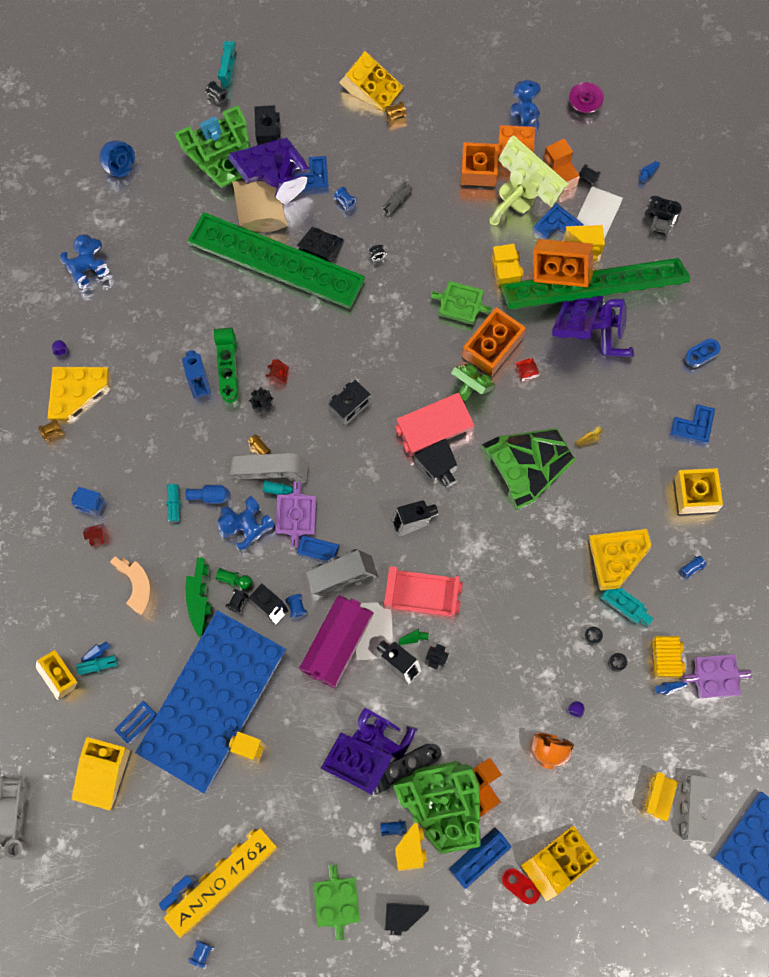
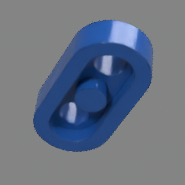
[685,339,721,367]

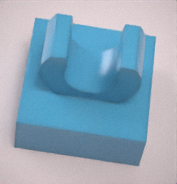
[199,116,222,141]

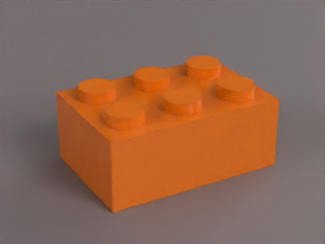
[533,239,593,287]
[462,307,526,377]

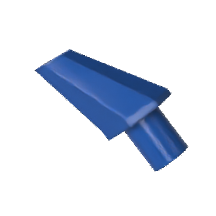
[639,161,661,182]
[81,641,110,662]
[655,681,687,695]

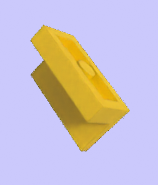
[643,772,678,822]

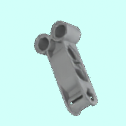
[0,776,28,860]

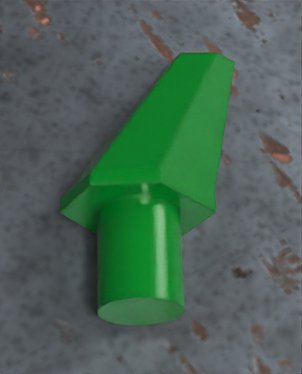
[398,628,429,645]

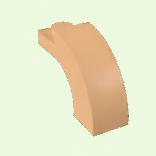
[110,556,154,618]

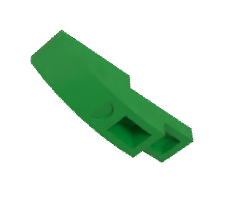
[185,557,212,639]

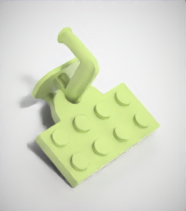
[489,135,568,226]

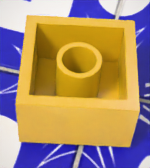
[674,468,723,514]

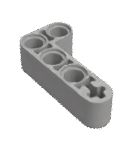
[230,453,308,483]

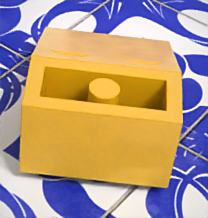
[339,51,404,112]
[71,737,131,811]
[521,825,599,901]

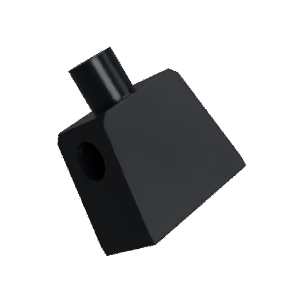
[414,438,457,487]
[391,500,438,537]
[248,583,289,625]
[376,640,422,685]

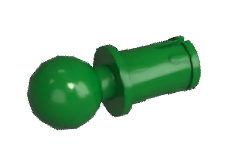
[215,568,253,590]

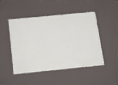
[577,186,623,239]
[356,602,393,660]

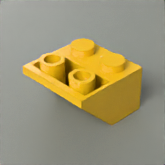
[395,823,427,871]

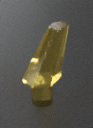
[575,426,604,447]

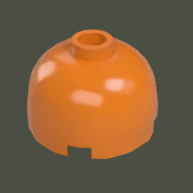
[531,732,574,769]

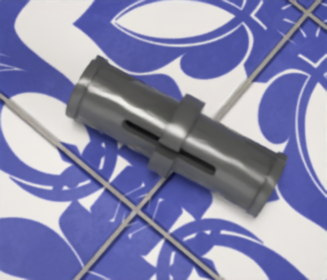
[382,182,412,215]

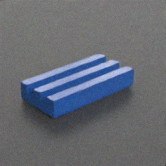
[114,701,157,745]

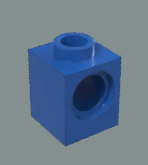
[71,487,104,516]

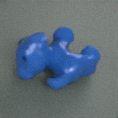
[510,80,541,131]
[60,234,110,289]
[217,496,275,550]

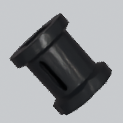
[205,81,228,104]
[579,164,601,186]
[225,589,249,614]

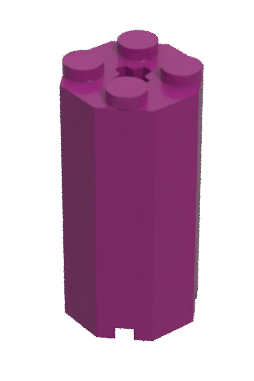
[299,595,374,689]

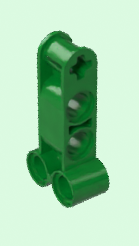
[214,327,239,403]

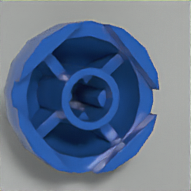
[99,140,135,177]

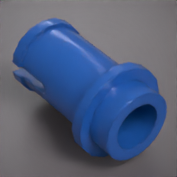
[680,556,707,579]
[381,819,407,836]

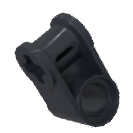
[645,196,682,224]

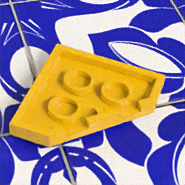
[47,367,109,421]
[589,529,651,590]

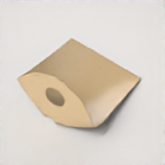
[232,181,288,233]

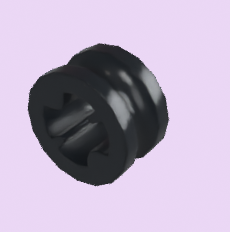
[369,245,386,261]
[584,626,603,645]
[608,653,628,672]

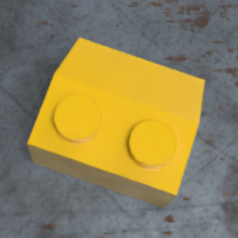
[563,225,605,264]

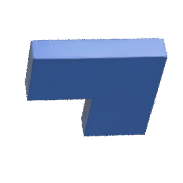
[295,156,329,192]
[533,203,584,240]
[670,404,715,445]
[159,875,198,911]

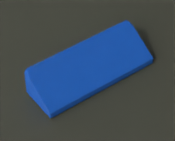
[449,828,512,889]

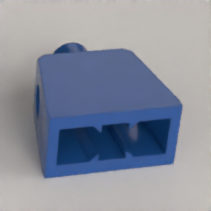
[182,350,212,398]

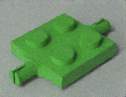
[430,281,492,325]
[313,865,360,941]

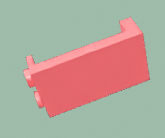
[395,393,475,457]
[384,566,463,618]

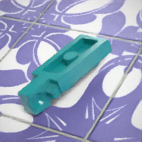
[218,41,236,87]
[600,587,654,627]

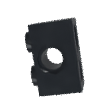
[254,105,281,145]
[328,379,371,425]

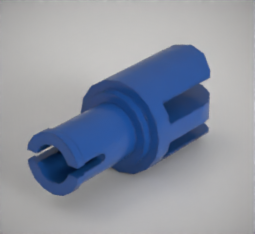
[185,485,230,504]

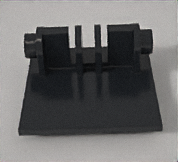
[297,226,344,263]

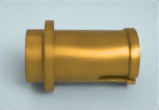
[248,434,271,455]

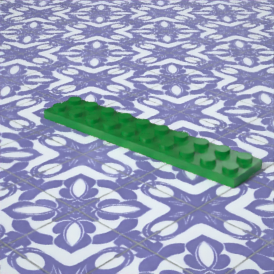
[187,212,365,309]
[501,258,690,309]

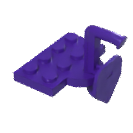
[228,138,310,205]
[552,296,634,358]
[321,707,418,795]

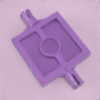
[276,482,316,548]
[682,654,752,698]

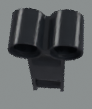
[373,744,442,795]

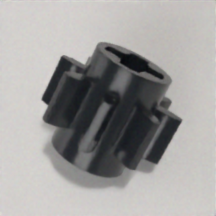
[249,387,274,412]
[425,643,449,670]

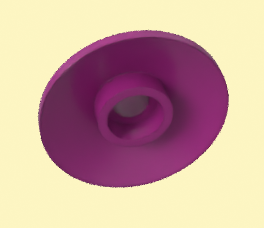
[569,82,604,113]

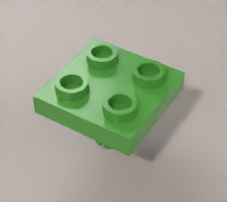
[451,364,496,401]

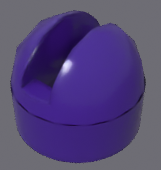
[52,340,68,356]
[567,701,585,718]

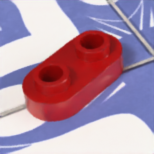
[502,868,540,905]

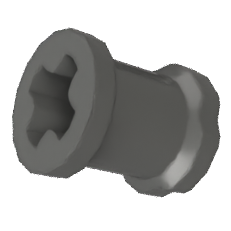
[650,216,672,236]

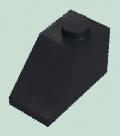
[385,903,429,936]

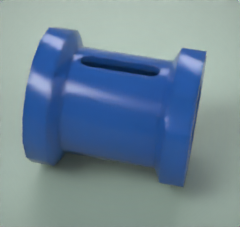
[334,187,357,210]
[285,594,307,619]
[188,940,214,969]

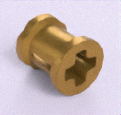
[385,101,406,122]
[38,418,63,441]

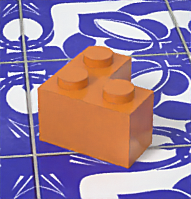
[543,139,580,192]
[473,758,502,817]

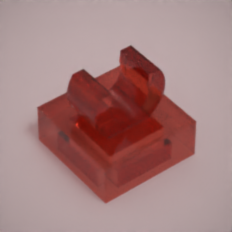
[515,357,540,382]
[265,359,289,384]
[83,523,106,546]

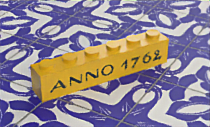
[164,828,279,938]

